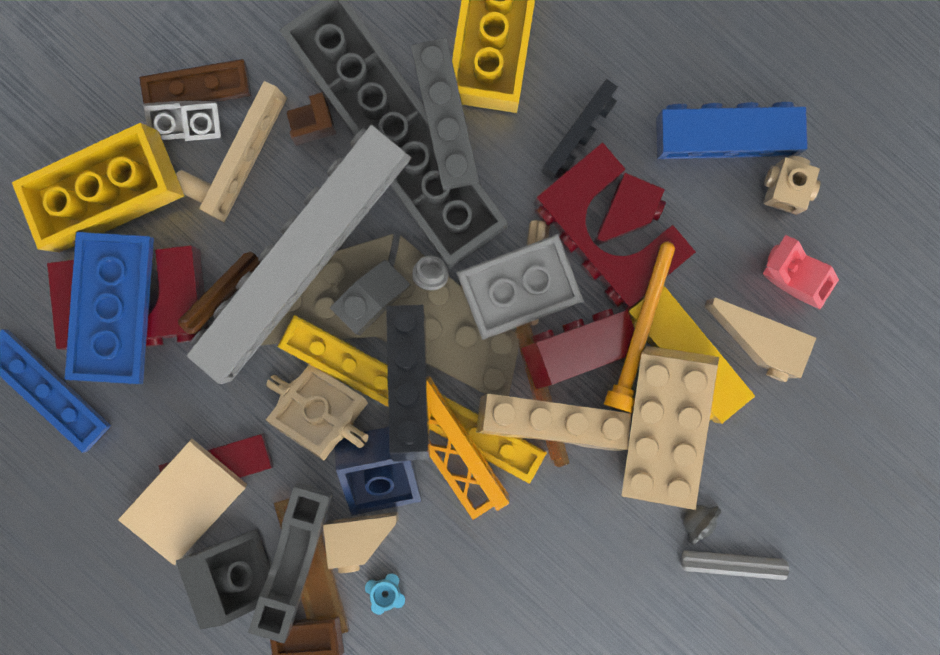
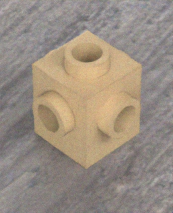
[763,156,821,215]

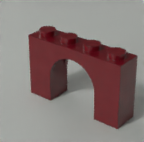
[534,142,696,310]
[47,245,209,350]

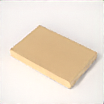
[118,438,247,565]

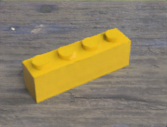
[628,286,755,424]

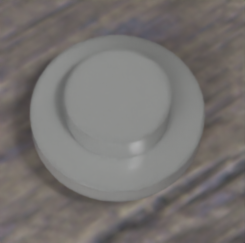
[412,256,449,290]

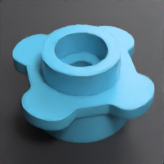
[365,573,405,615]

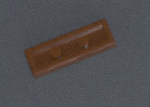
[139,59,251,104]

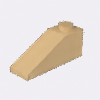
[705,298,816,382]

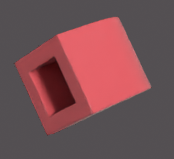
[763,235,839,309]

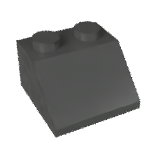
[176,529,271,629]

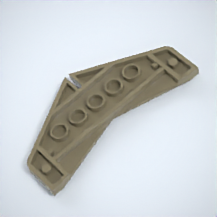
[260,234,519,396]

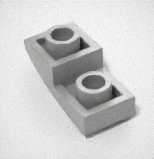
[144,101,221,141]

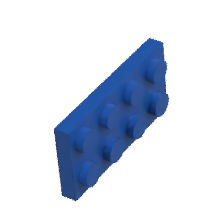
[65,232,154,384]

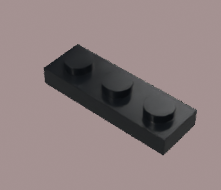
[541,78,618,180]

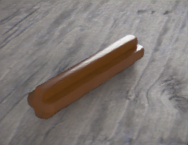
[178,251,261,334]

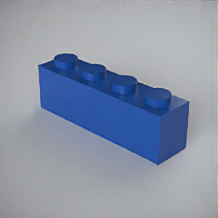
[656,102,807,159]

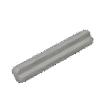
[681,550,789,580]

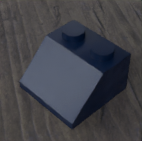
[334,426,421,516]

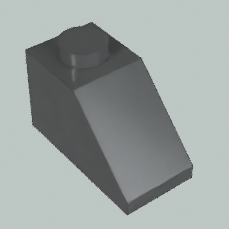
[330,260,411,336]

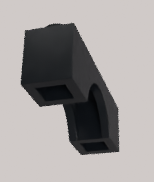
[386,304,430,462]

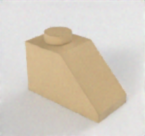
[323,512,399,573]

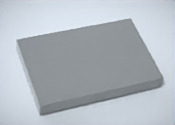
[457,234,584,340]

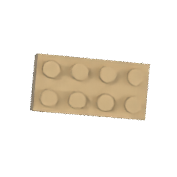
[622,346,719,510]

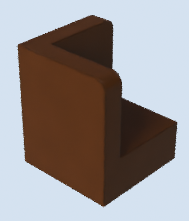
[286,92,337,146]

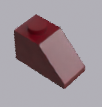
[594,173,666,246]

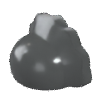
[683,505,721,545]

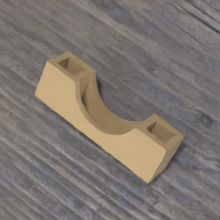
[476,394,632,451]

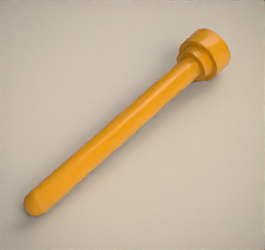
[604,242,675,413]

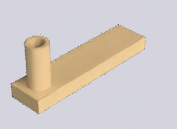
[176,81,287,222]

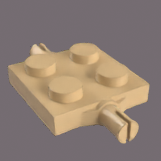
[266,364,368,461]

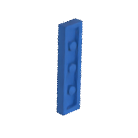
[0,329,111,453]

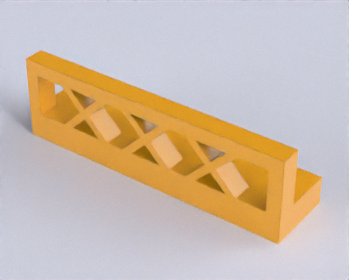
[426,376,509,520]

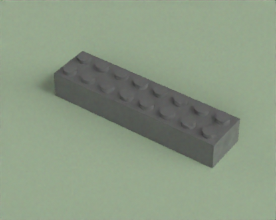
[280,0,508,270]

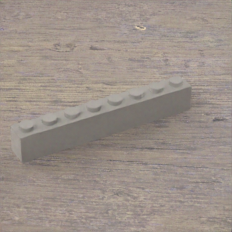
[186,125,412,384]

